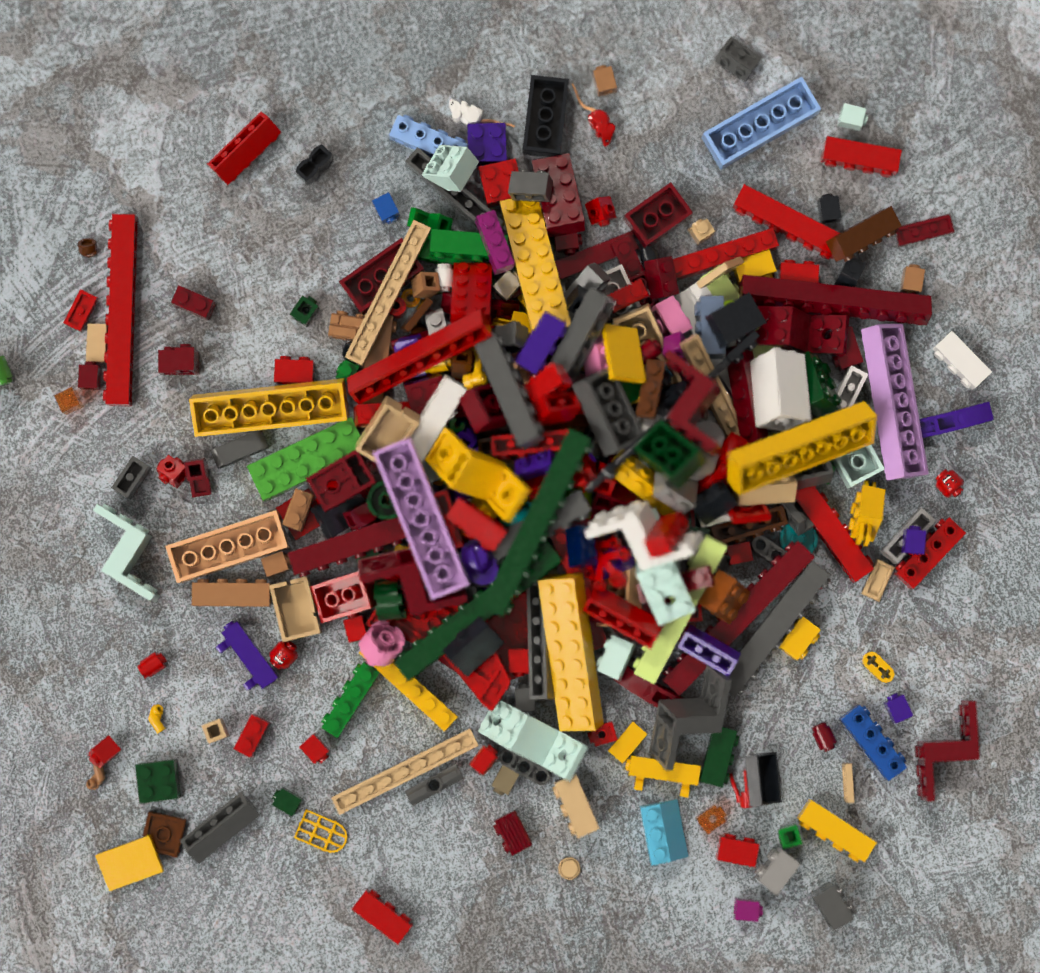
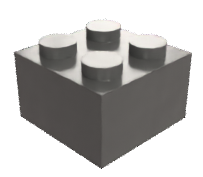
[810,881,855,932]

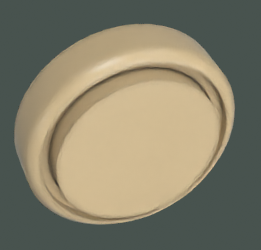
[558,857,580,880]

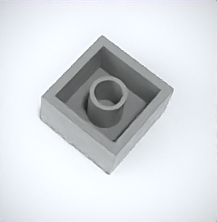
[754,847,801,895]

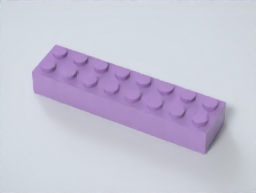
[861,324,929,481]
[373,438,471,600]

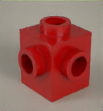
[585,196,617,227]
[156,455,187,489]

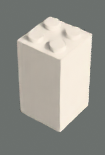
[750,347,811,432]

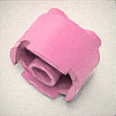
[359,621,405,666]

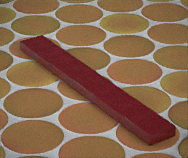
[492,231,639,300]

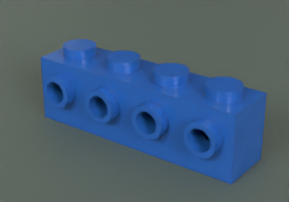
[839,705,907,781]

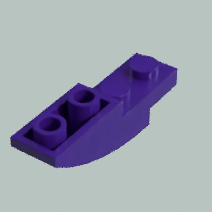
[919,401,994,438]

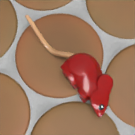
[571,83,616,147]

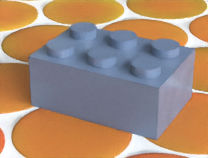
[694,296,726,359]

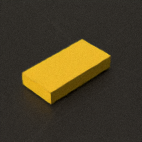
[608,721,647,764]

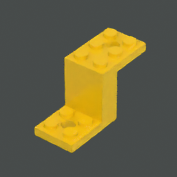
[425,427,531,523]

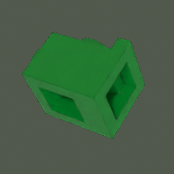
[335,360,360,383]
[778,823,802,849]

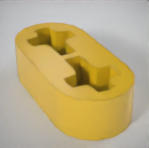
[862,652,894,683]

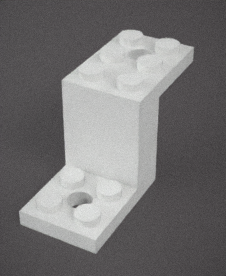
[584,500,704,570]

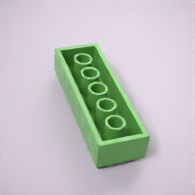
[247,417,363,502]

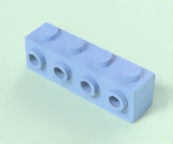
[389,115,468,157]

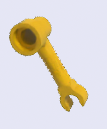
[463,346,487,390]

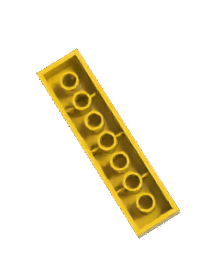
[500,198,571,339]
[189,378,350,437]
[727,401,877,495]
[538,573,604,731]

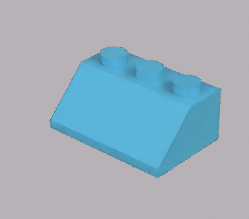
[639,799,688,865]

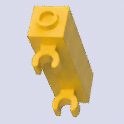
[625,755,701,798]

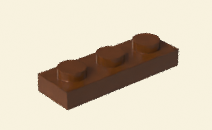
[636,359,668,420]

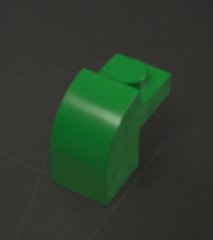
[407,208,453,233]

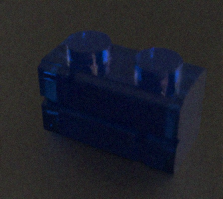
[565,525,597,568]

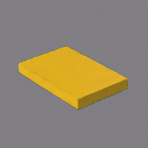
[602,324,646,384]
[95,835,164,891]

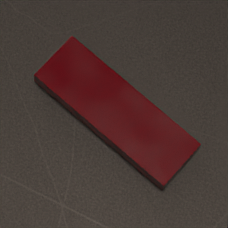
[895,214,955,247]

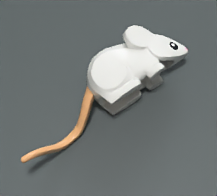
[449,99,515,127]

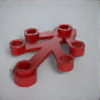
[583,537,631,591]

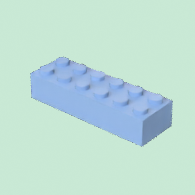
[702,77,821,170]

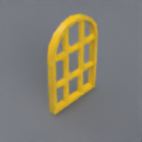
[294,809,347,853]

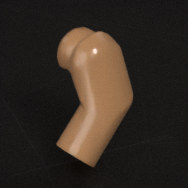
[86,765,105,790]

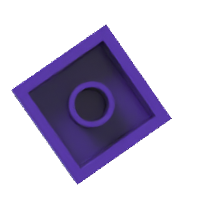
[467,123,507,166]

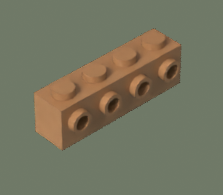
[192,579,272,607]

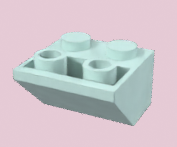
[422,145,479,192]
[596,635,636,681]

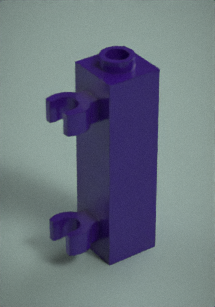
[215,621,280,691]

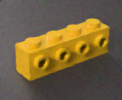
[611,449,676,516]
[797,799,877,863]

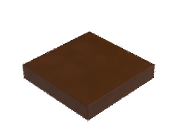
[400,297,433,332]
[142,811,187,858]

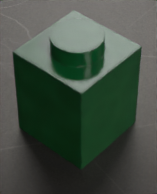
[271,787,303,817]

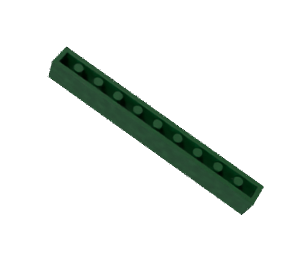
[482,428,594,617]
[394,541,564,681]

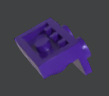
[515,449,555,481]

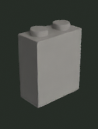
[653,471,698,515]

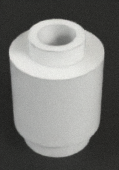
[435,263,453,292]

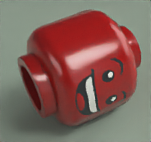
[935,469,964,498]
[269,641,298,670]

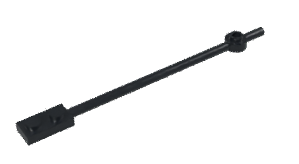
[584,330,760,494]

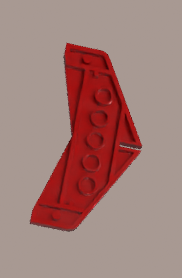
[365,604,511,712]

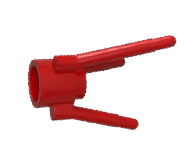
[729,770,751,808]

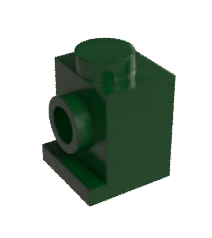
[290,295,319,327]

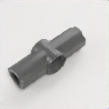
[405,764,464,806]

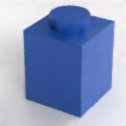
[372,192,400,224]

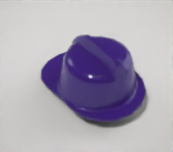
[461,539,498,585]

